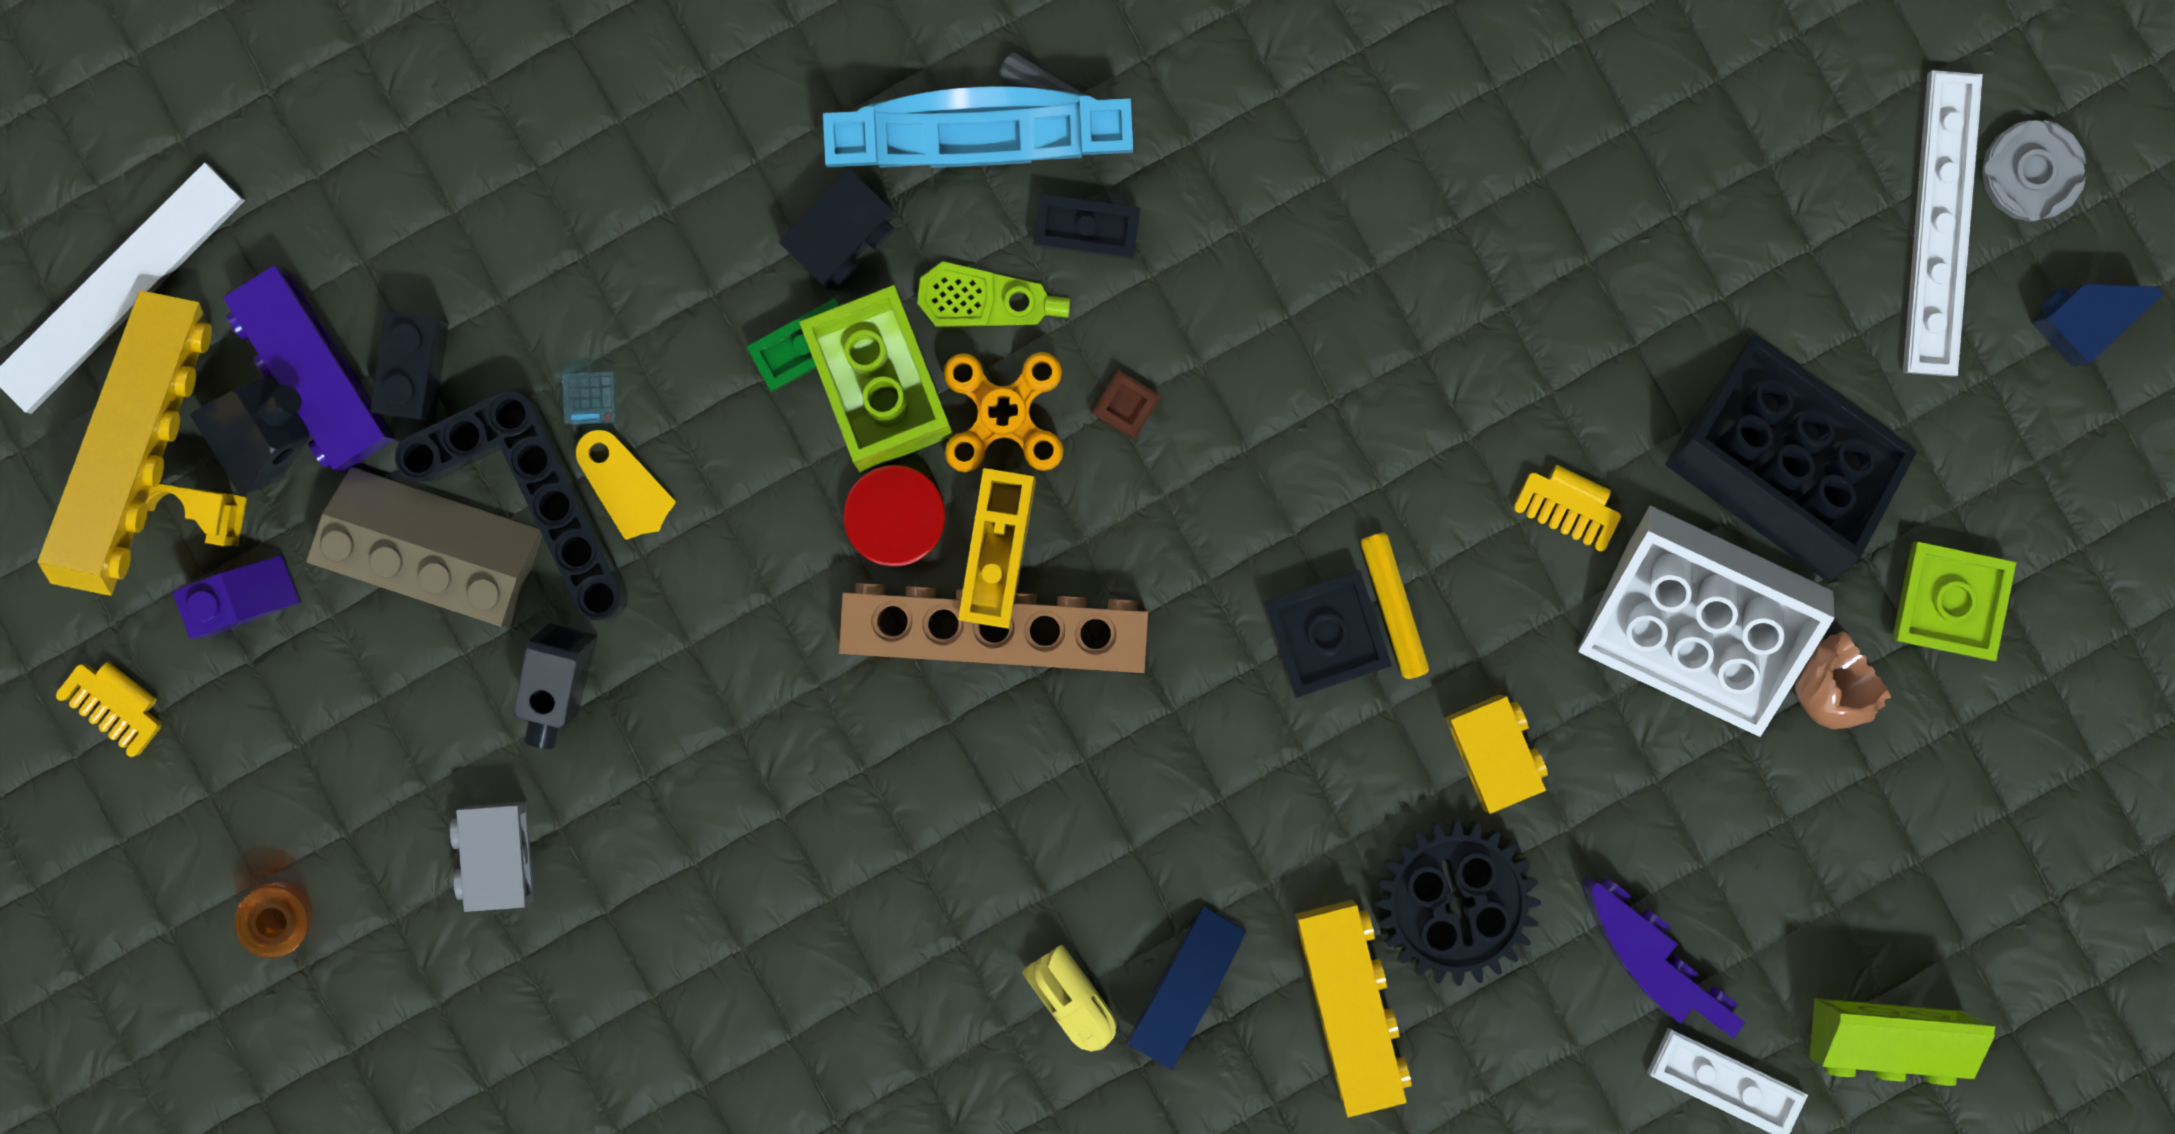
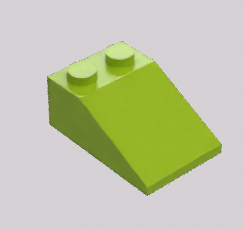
[799,285,954,473]

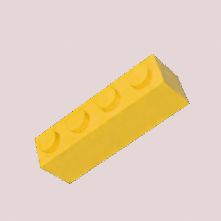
[1294,899,1412,1118]

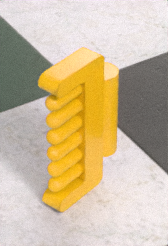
[1513,464,1621,552]
[56,661,162,757]

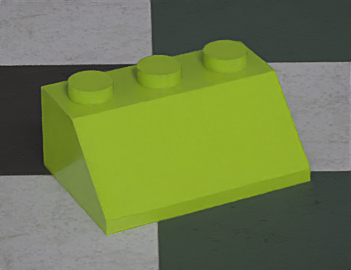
[1810,998,1995,1086]

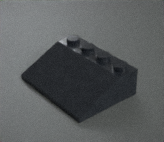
[1665,334,1917,583]

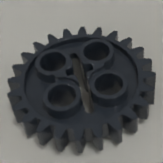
[1374,819,1541,986]

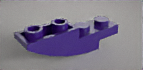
[1582,877,1746,1039]

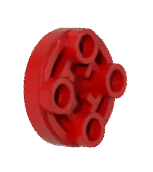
[844,465,945,566]

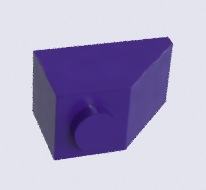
[172,555,302,639]

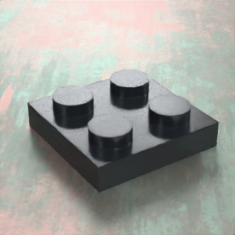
[1263,570,1392,698]

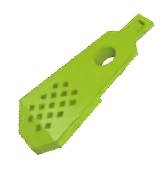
[917,261,1070,327]

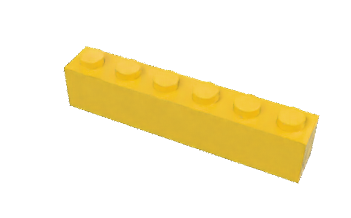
[37,290,212,596]

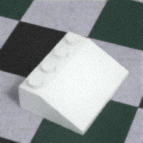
[1578,506,1835,737]

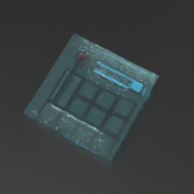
[562,372,617,425]

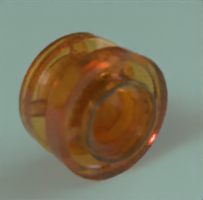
[234,881,313,958]

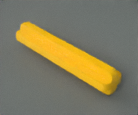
[1361,533,1429,679]

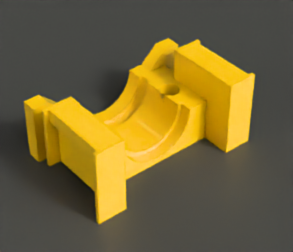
[142,482,247,547]

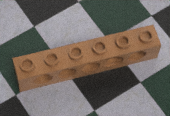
[839,583,1148,673]

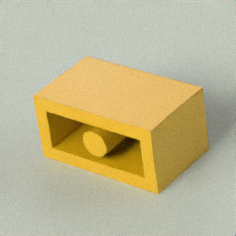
[1444,694,1548,814]

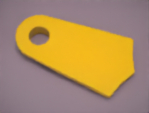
[576,430,676,540]

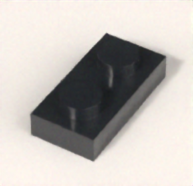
[1033,194,1141,260]

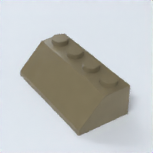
[306,467,542,627]

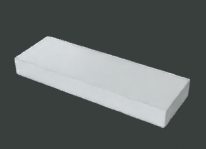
[1647,1028,1808,1134]

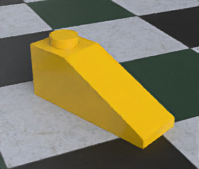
[958,468,1036,629]

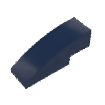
[1127,905,1247,1070]

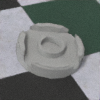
[1982,120,2086,222]

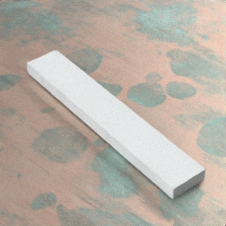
[1903,70,1983,377]
[0,163,245,414]

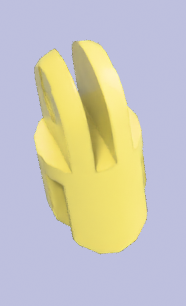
[1022,945,1117,1052]

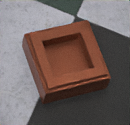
[1092,370,1161,440]

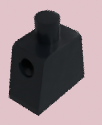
[190,376,309,497]
[514,623,598,749]

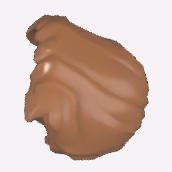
[1795,632,1891,730]

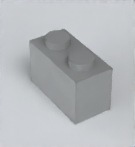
[450,802,534,912]

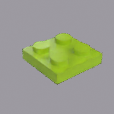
[1892,542,2017,661]

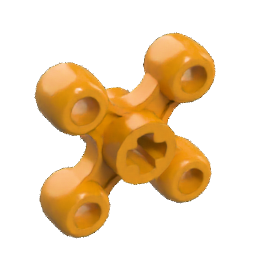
[943,352,1064,473]

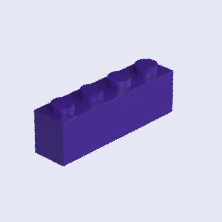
[223,265,396,472]

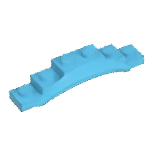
[823,87,1133,168]

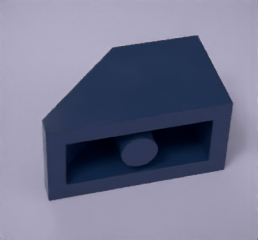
[2032,284,2163,367]

